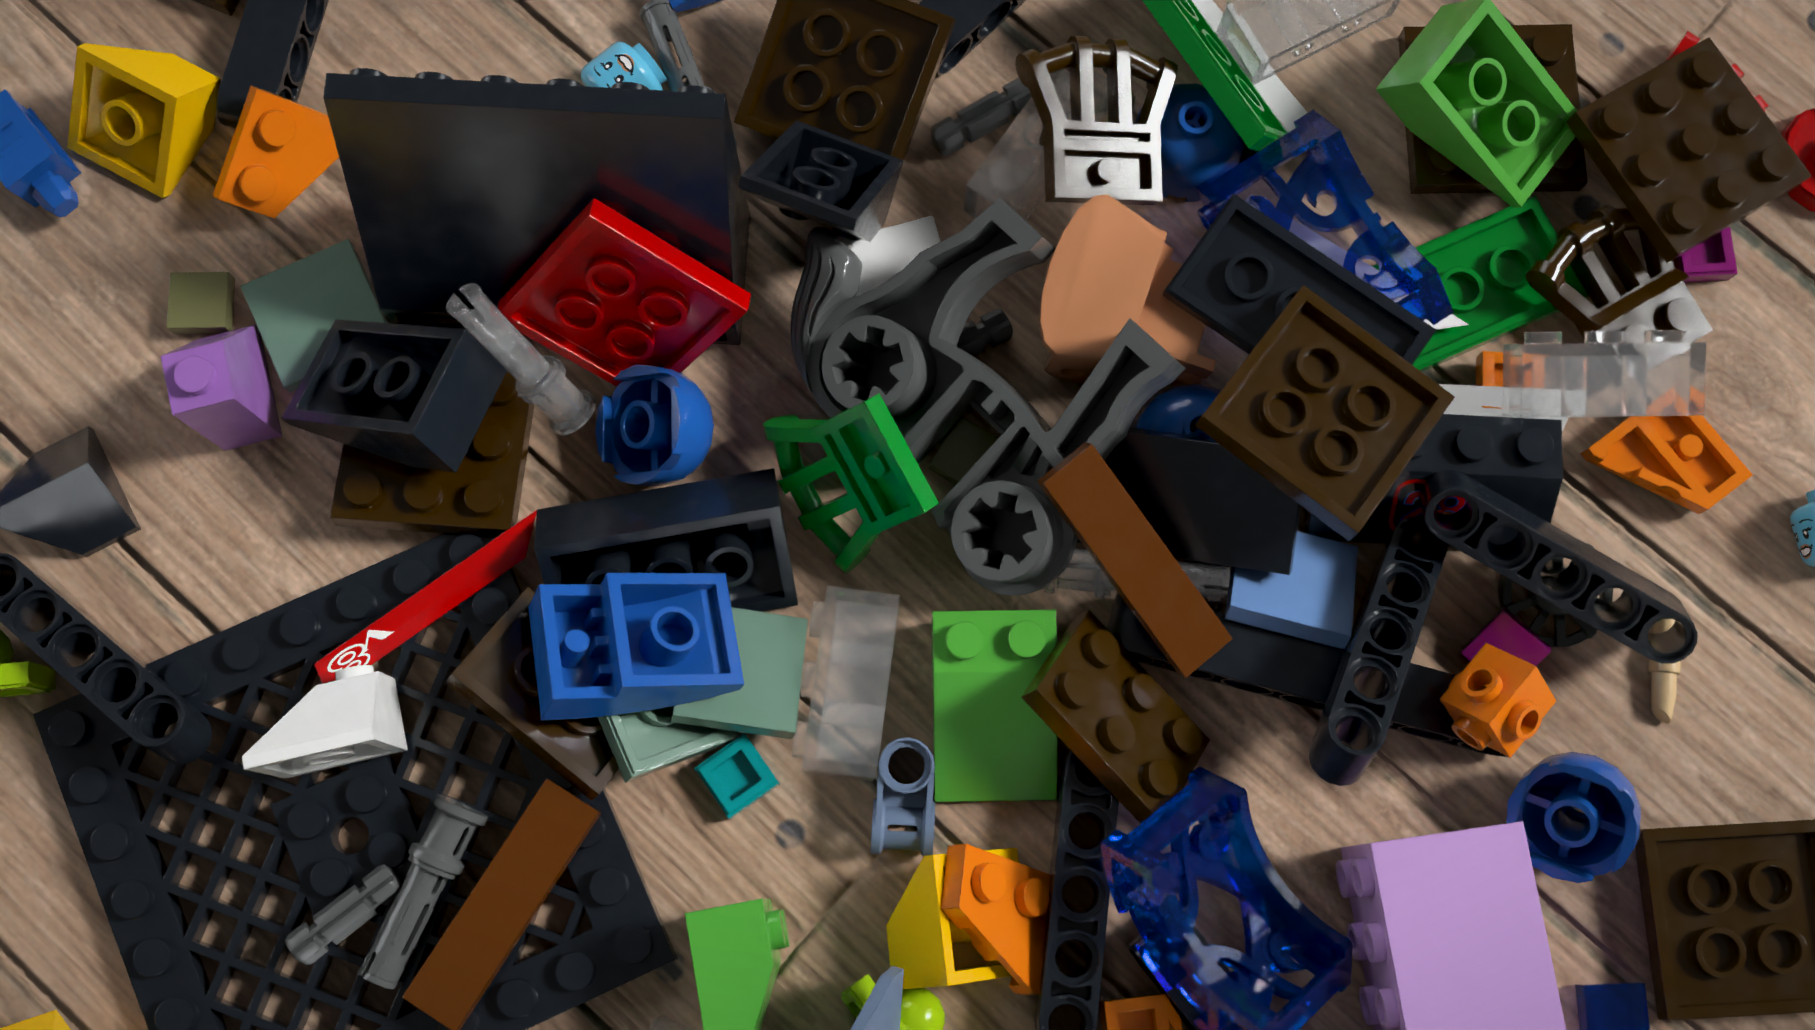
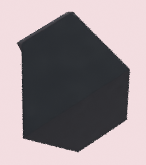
[0,426,141,557]

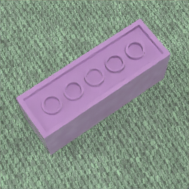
[1336,821,1566,1030]

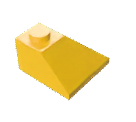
[67,43,221,198]
[886,848,1019,989]

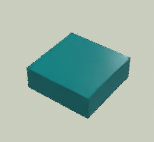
[694,733,780,820]

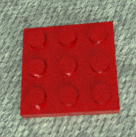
[494,198,751,387]

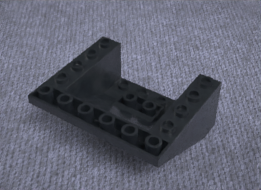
[323,68,750,345]

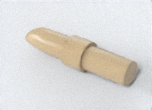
[1648,619,1681,724]

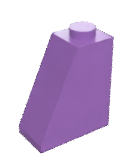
[160,325,282,451]

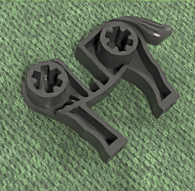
[791,197,1186,596]

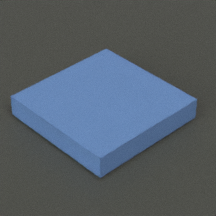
[1225,531,1358,650]

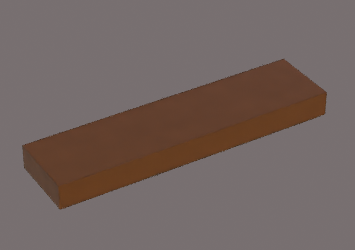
[1037,443,1233,678]
[402,778,601,1030]

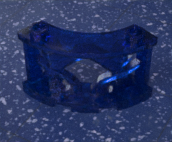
[1195,109,1454,325]
[1101,767,1353,1030]

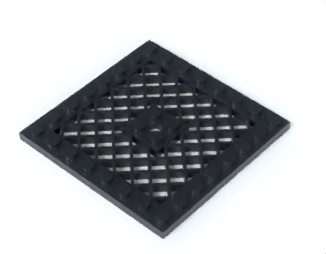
[33,533,678,1030]

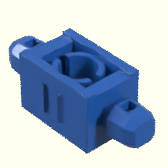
[0,89,82,218]

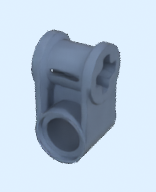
[870,737,935,857]

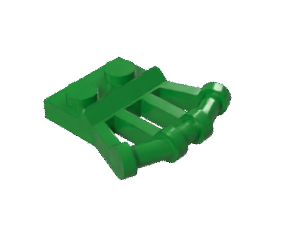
[763,393,939,574]

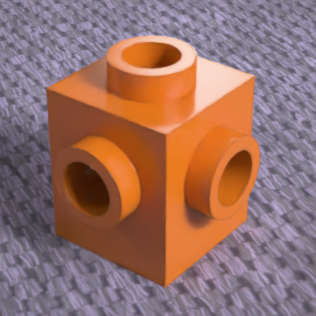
[1440,643,1556,758]

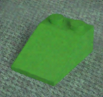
[1375,0,1577,208]
[931,609,1057,803]
[685,898,790,1030]

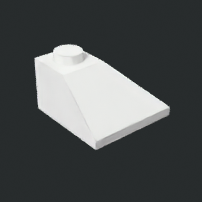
[242,665,408,778]

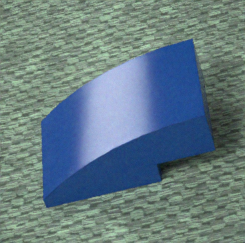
[528,573,744,720]

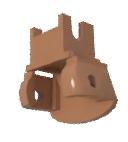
[1039,194,1216,386]

